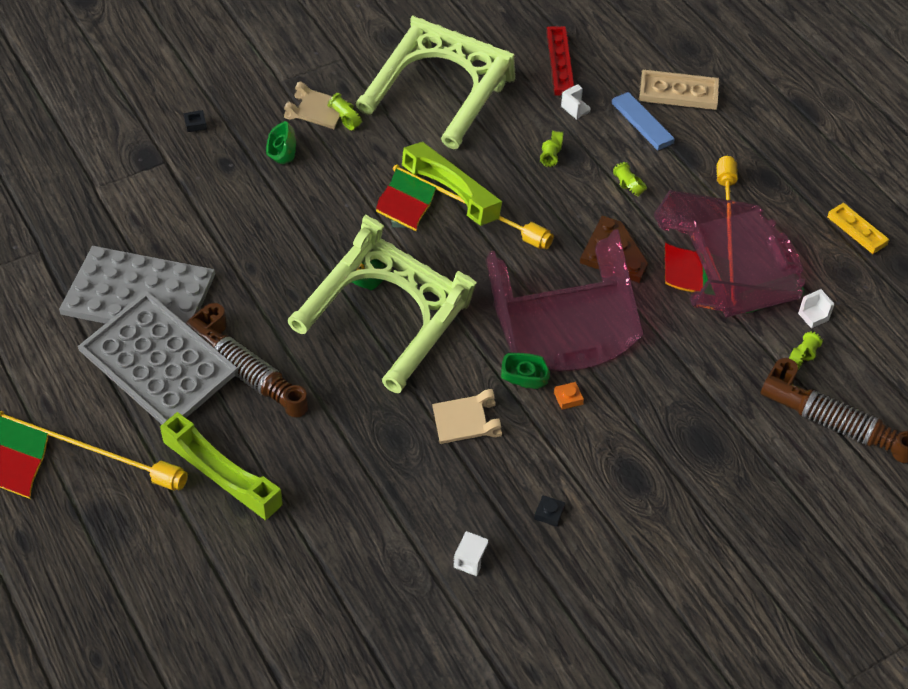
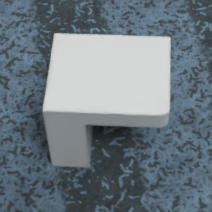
[561,84,591,119]
[798,289,834,328]
[454,531,488,576]

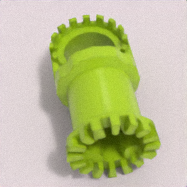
[327,93,362,130]
[540,131,563,167]
[613,162,647,197]
[789,331,823,370]

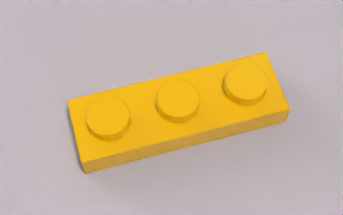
[827,203,889,254]

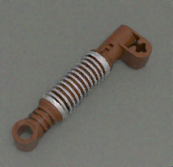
[185,303,308,417]
[760,358,908,463]

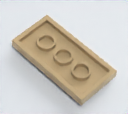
[639,70,719,110]

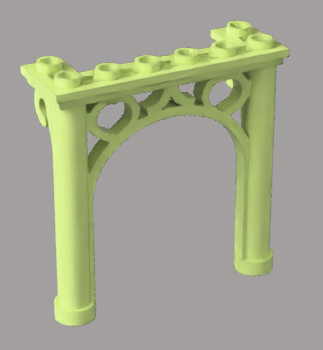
[356,16,515,149]
[288,215,477,393]

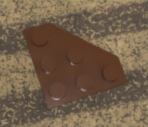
[580,216,648,283]

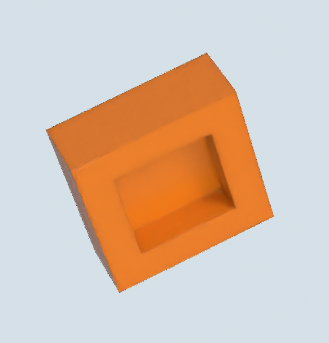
[554,382,584,410]

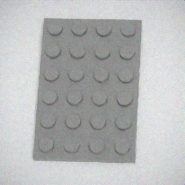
[59,246,215,324]
[78,291,238,424]

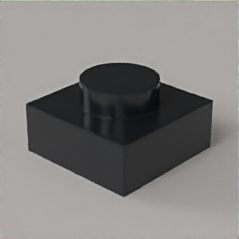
[183,110,207,132]
[534,495,565,527]

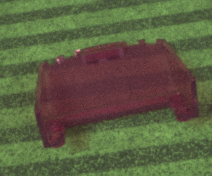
[654,190,805,318]
[486,229,643,371]

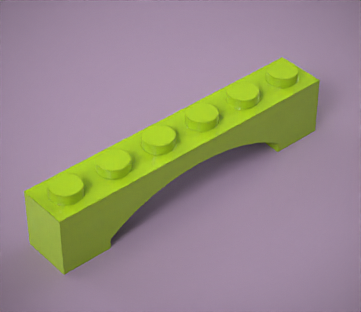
[402,142,502,226]
[160,412,283,521]

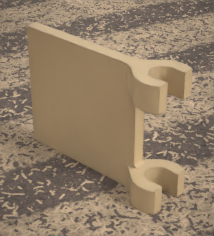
[284,82,347,129]
[432,389,502,444]

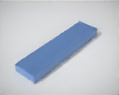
[612,92,675,150]

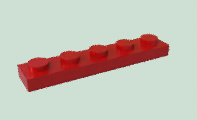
[547,27,574,95]

